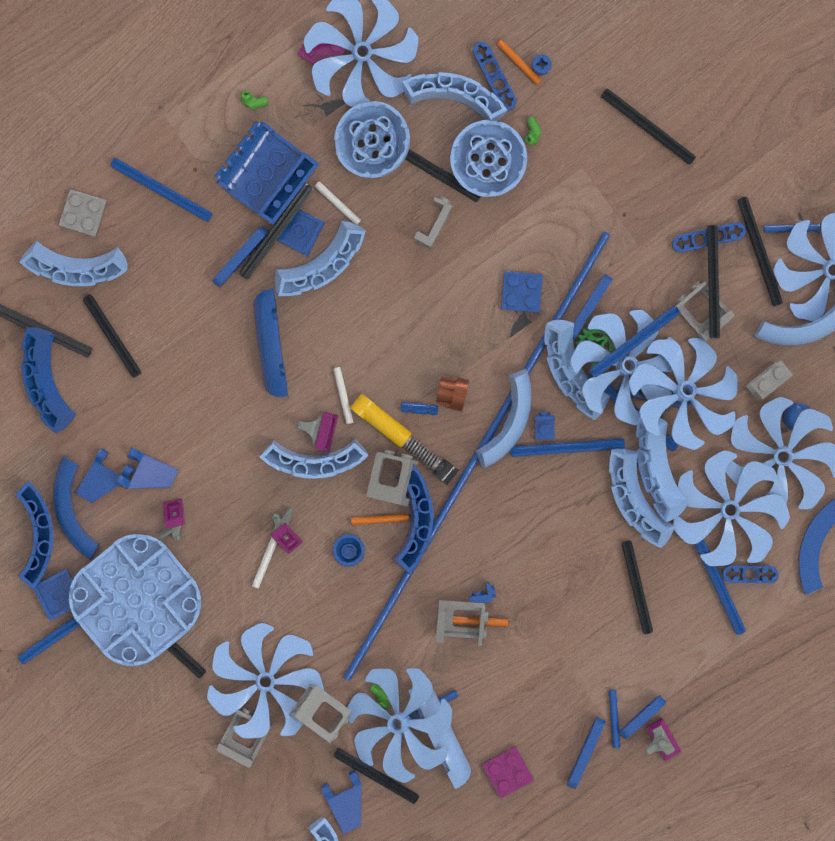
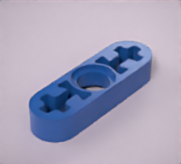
[722,565,779,583]
[619,695,667,739]

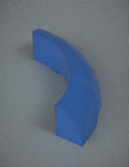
[254,289,288,397]
[21,327,76,433]
[53,456,100,560]
[392,464,433,574]
[15,481,53,590]

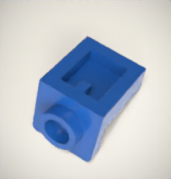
[535,412,555,440]
[469,582,496,603]

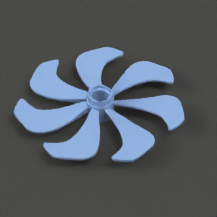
[303,0,418,107]
[773,213,835,321]
[570,310,677,425]
[628,338,738,450]
[726,397,835,509]
[673,450,790,566]
[207,623,324,739]
[347,668,452,783]

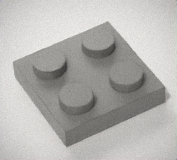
[59,189,107,237]

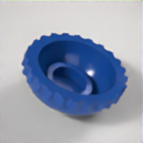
[332,534,365,567]

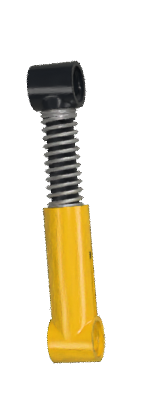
[350,393,459,485]

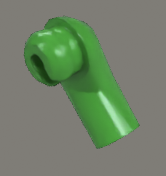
[241,91,268,109]
[525,117,541,145]
[369,683,390,710]

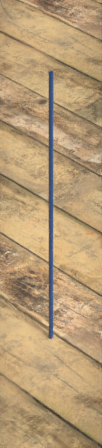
[343,231,610,681]

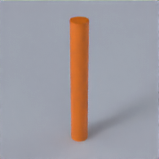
[496,39,542,85]
[351,513,409,525]
[453,616,508,627]

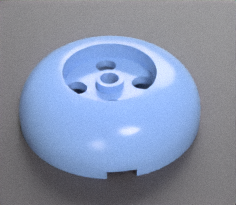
[334,101,410,178]
[450,120,527,197]

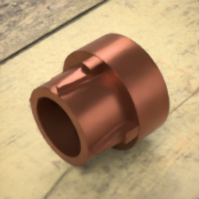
[436,377,469,412]

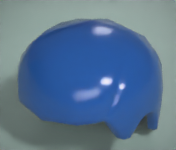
[782,403,811,430]

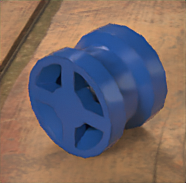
[532,54,552,76]

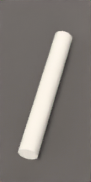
[314,181,361,225]
[333,367,354,424]
[252,537,277,589]

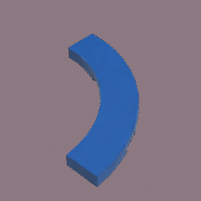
[799,499,835,595]

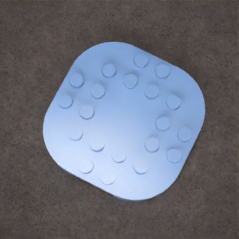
[69,534,201,666]

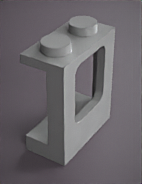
[414,196,452,250]
[675,281,735,342]
[745,360,793,401]
[366,450,418,506]
[436,600,489,646]
[289,684,352,743]
[216,707,272,768]

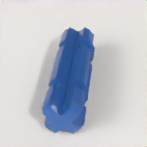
[401,402,438,415]

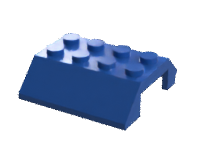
[214,121,319,225]

